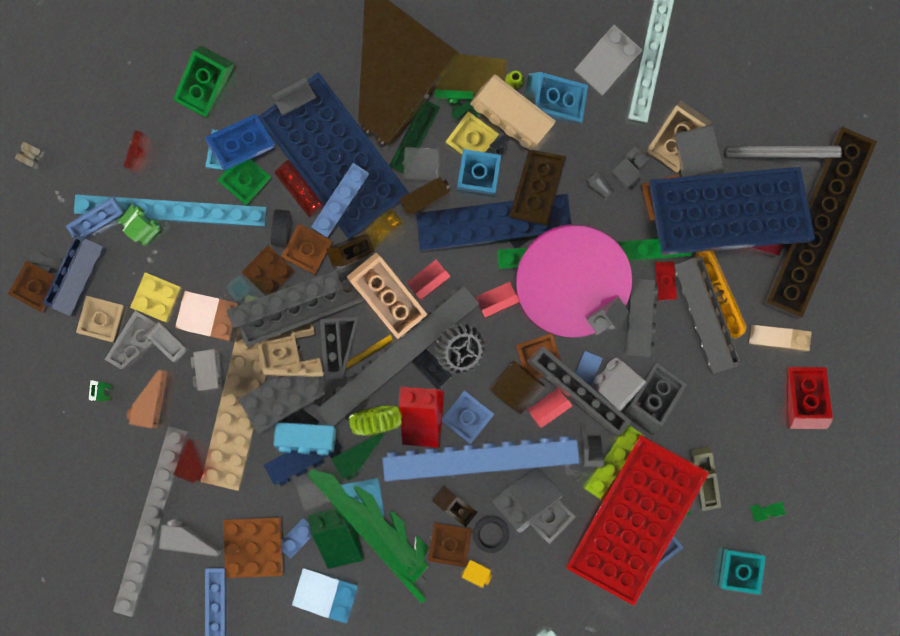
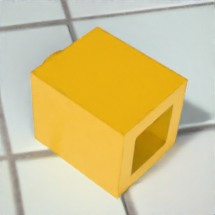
[462,559,492,588]

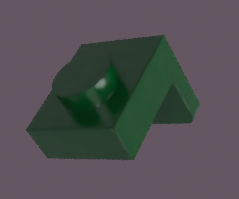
[451,100,481,122]

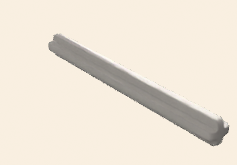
[726,146,841,157]

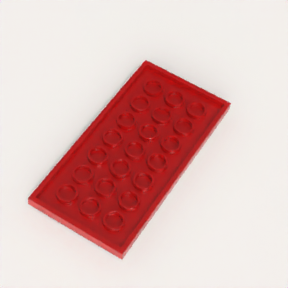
[566,434,709,606]

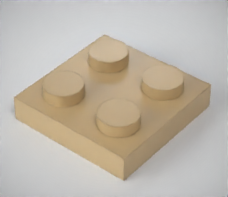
[76,296,124,343]

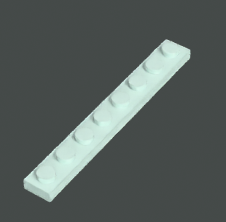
[628,0,674,123]

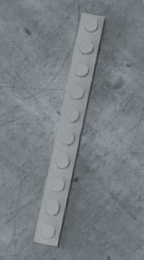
[113,426,188,617]

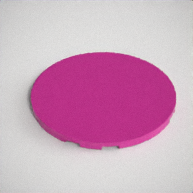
[516,225,632,337]

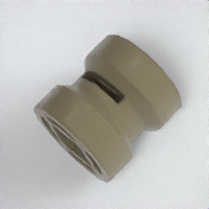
[15,142,41,167]

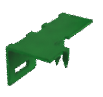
[750,502,788,522]

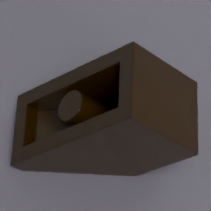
[326,234,375,267]
[432,486,478,527]

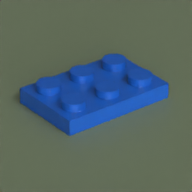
[205,114,275,171]

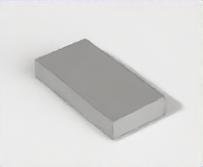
[145,322,187,362]

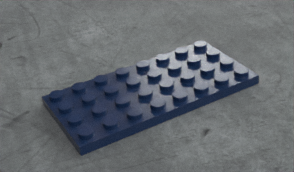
[257,72,409,239]
[649,167,815,255]

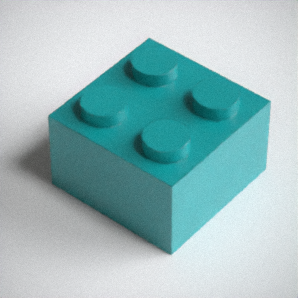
[719,549,766,595]

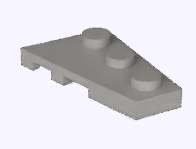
[105,310,157,369]

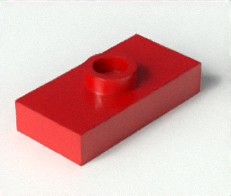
[654,261,677,301]

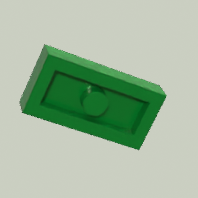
[435,89,473,104]

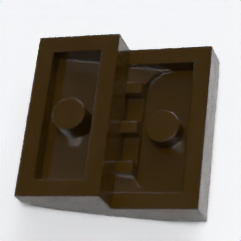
[490,360,545,414]

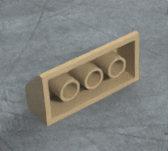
[470,74,556,150]

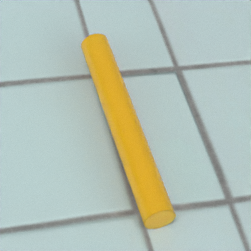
[345,335,393,371]

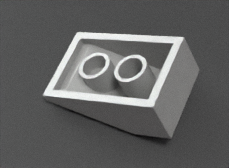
[574,25,642,96]
[159,520,222,556]

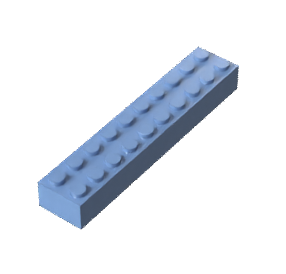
[383,436,579,481]

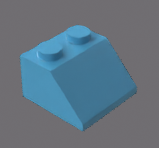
[457,149,501,196]

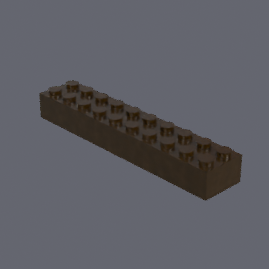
[763,126,877,319]

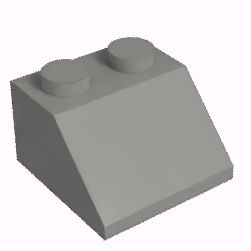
[191,349,223,391]
[590,357,646,411]

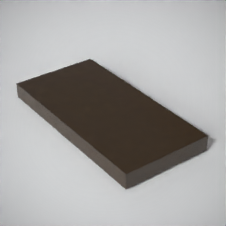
[510,149,567,226]

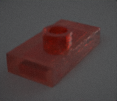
[123,130,145,171]

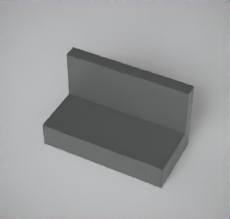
[272,77,316,116]
[581,424,604,467]

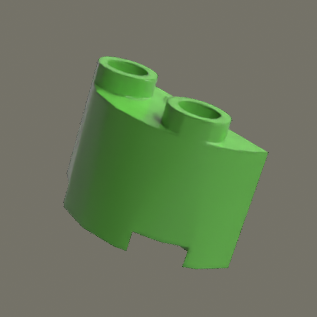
[118,204,161,246]

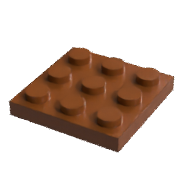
[223,517,284,578]

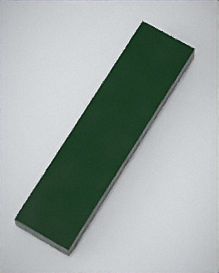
[389,100,441,175]

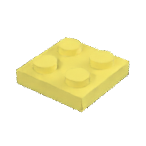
[445,111,499,155]
[130,273,181,323]

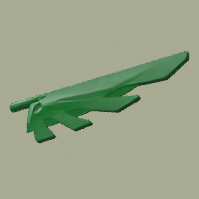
[307,470,429,603]

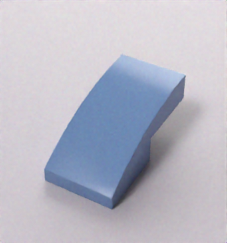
[575,351,603,387]

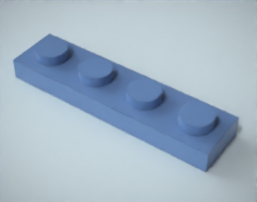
[311,163,369,238]
[205,568,225,636]

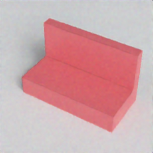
[406,259,450,301]
[475,282,520,318]
[527,388,572,428]

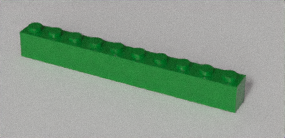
[497,239,691,270]

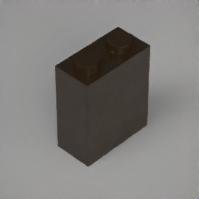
[399,176,451,219]

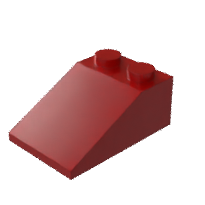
[788,367,833,429]
[399,387,444,448]

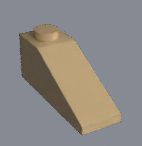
[748,325,812,352]

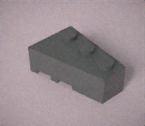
[319,317,359,381]

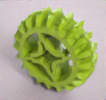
[349,405,401,435]

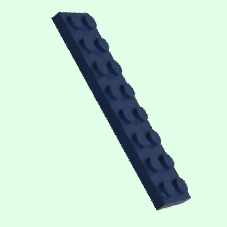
[416,194,572,252]

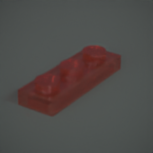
[274,160,324,217]

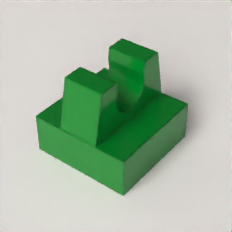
[89,381,112,401]

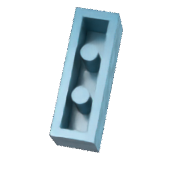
[274,423,337,455]

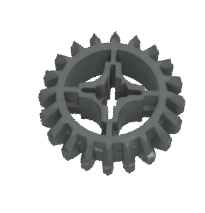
[435,323,486,375]

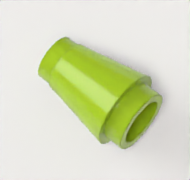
[505,71,524,90]

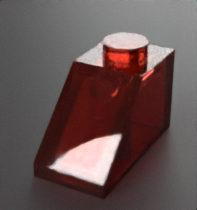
[173,439,205,484]

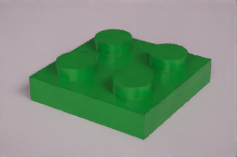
[217,159,272,206]

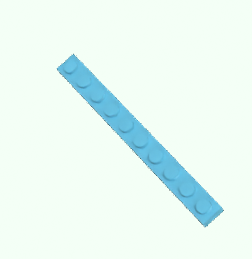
[74,195,267,227]

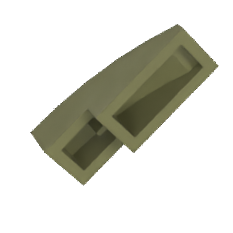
[691,447,721,511]

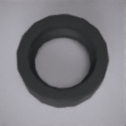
[271,209,291,247]
[473,516,510,553]

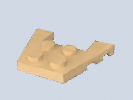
[257,322,324,376]

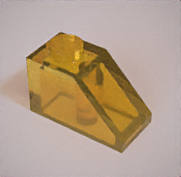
[362,208,404,250]

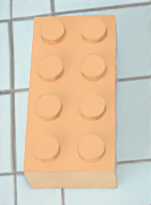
[347,253,427,339]

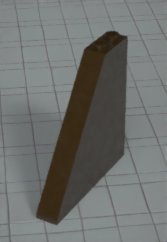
[358,0,460,146]

